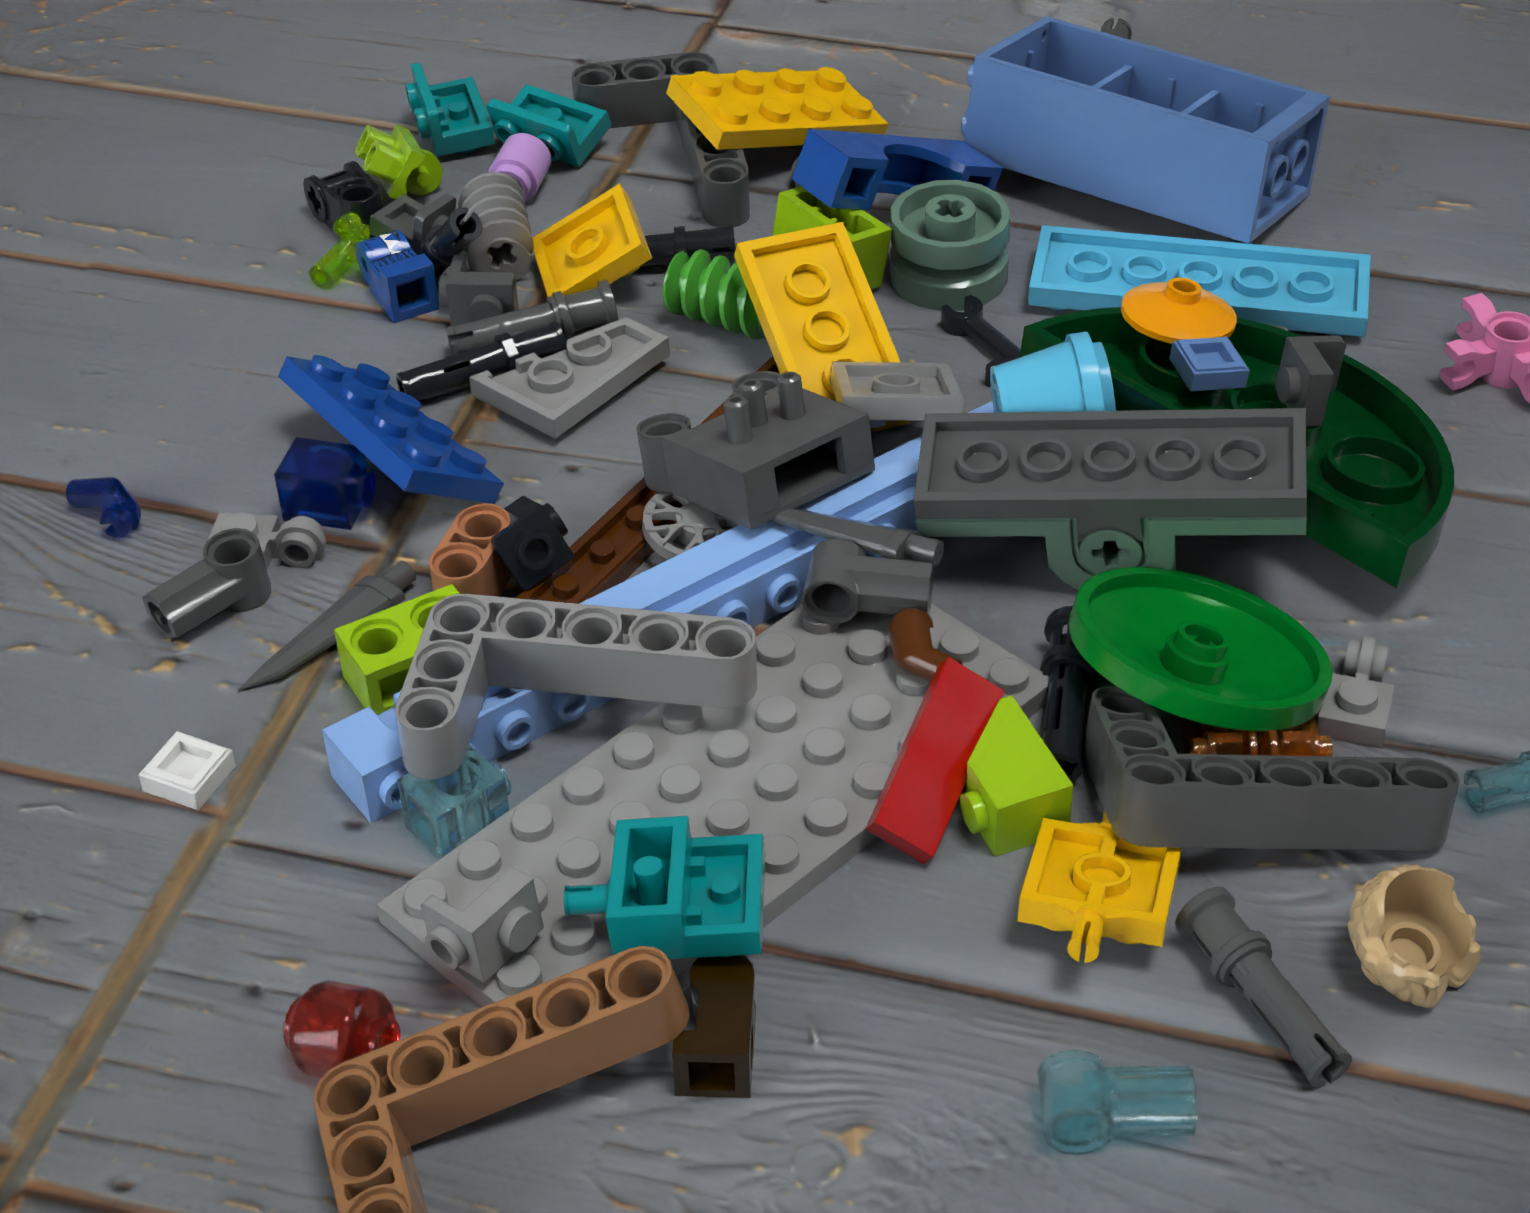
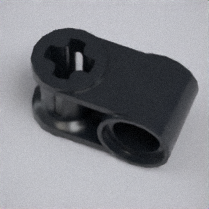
[303,161,385,247]

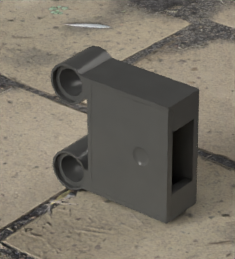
[636,371,875,530]

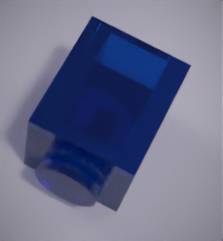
[274,437,375,530]

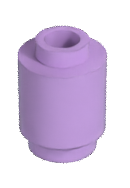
[488,133,551,203]

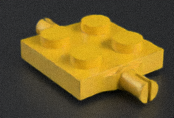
[1017,810,1182,963]

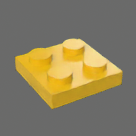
[533,183,652,297]

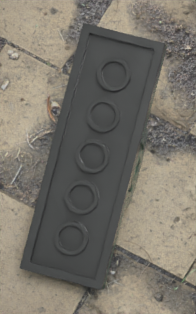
[913,408,1307,590]

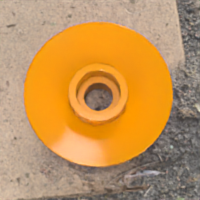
[1121,278,1237,344]

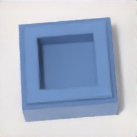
[1169,337,1250,391]

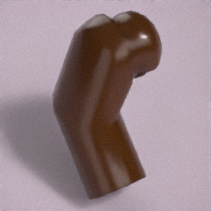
[888,607,963,682]

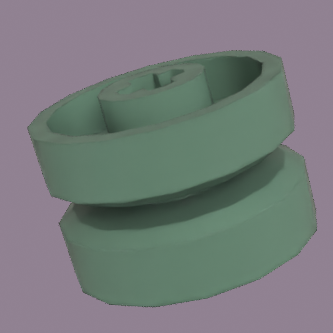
[890,180,1011,311]

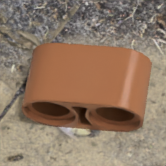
[429,503,512,597]

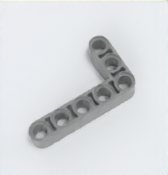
[395,594,757,779]

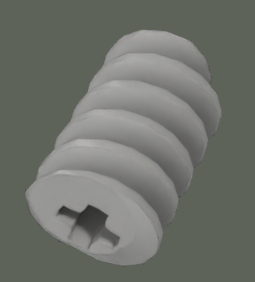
[458,172,534,280]

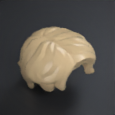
[1347,864,1482,1008]

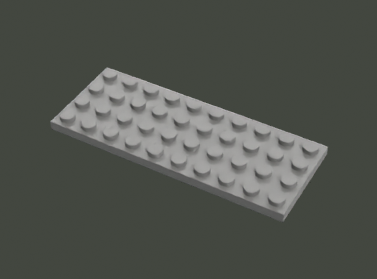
[376,603,1049,1007]

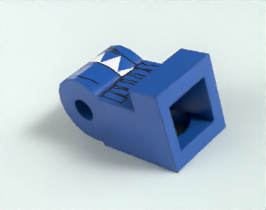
[355,230,439,323]

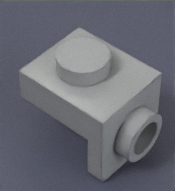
[420,866,544,983]

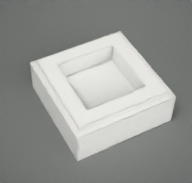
[138,731,236,811]

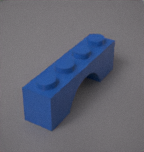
[792,129,1003,210]

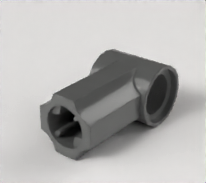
[142,528,271,642]
[801,538,934,624]

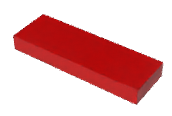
[865,657,1005,864]

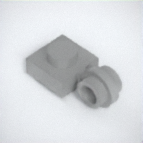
[202,512,326,570]
[1315,635,1395,749]

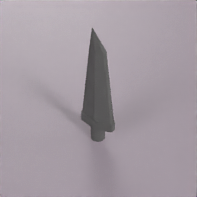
[770,508,944,566]
[238,560,416,690]

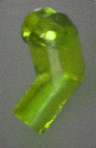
[309,212,370,289]

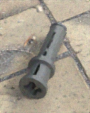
[446,279,619,355]
[1175,887,1352,1087]

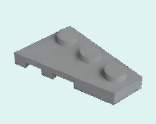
[469,317,670,439]

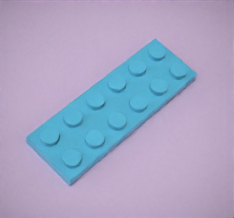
[1028,225,1371,337]

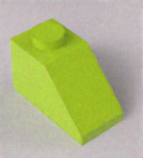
[960,695,1073,857]

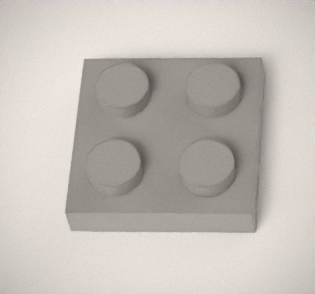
[831,362,964,428]

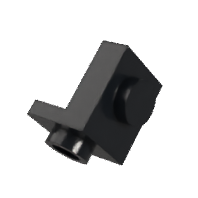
[491,496,575,590]

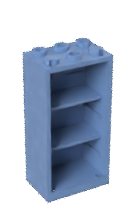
[961,16,1330,244]

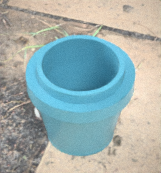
[990,332,1116,413]

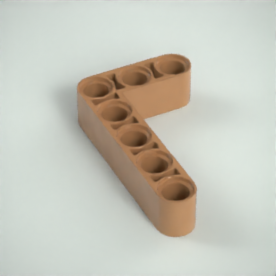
[314,946,690,1213]

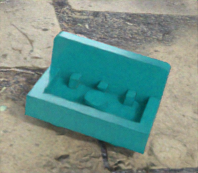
[405,62,495,156]
[486,84,612,167]

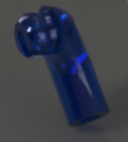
[66,477,141,538]

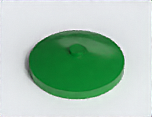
[1068,567,1333,731]

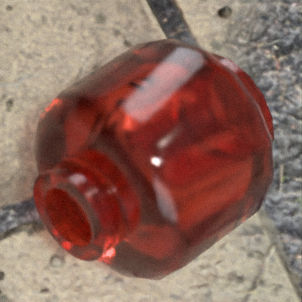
[283,980,401,1078]

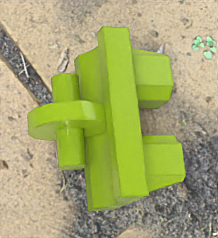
[354,124,443,199]

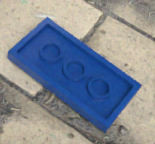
[278,355,504,504]

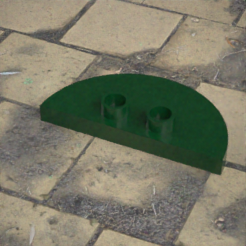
[1019,307,1454,589]

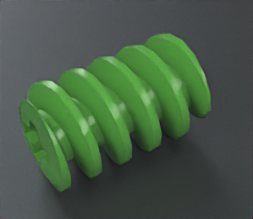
[662,249,765,340]

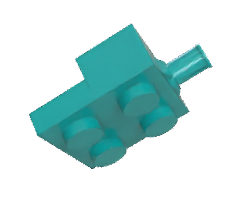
[563,816,766,959]

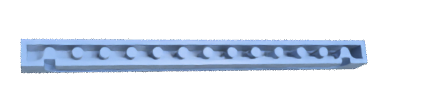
[322,401,994,823]

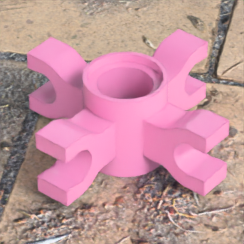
[1439,293,1530,404]

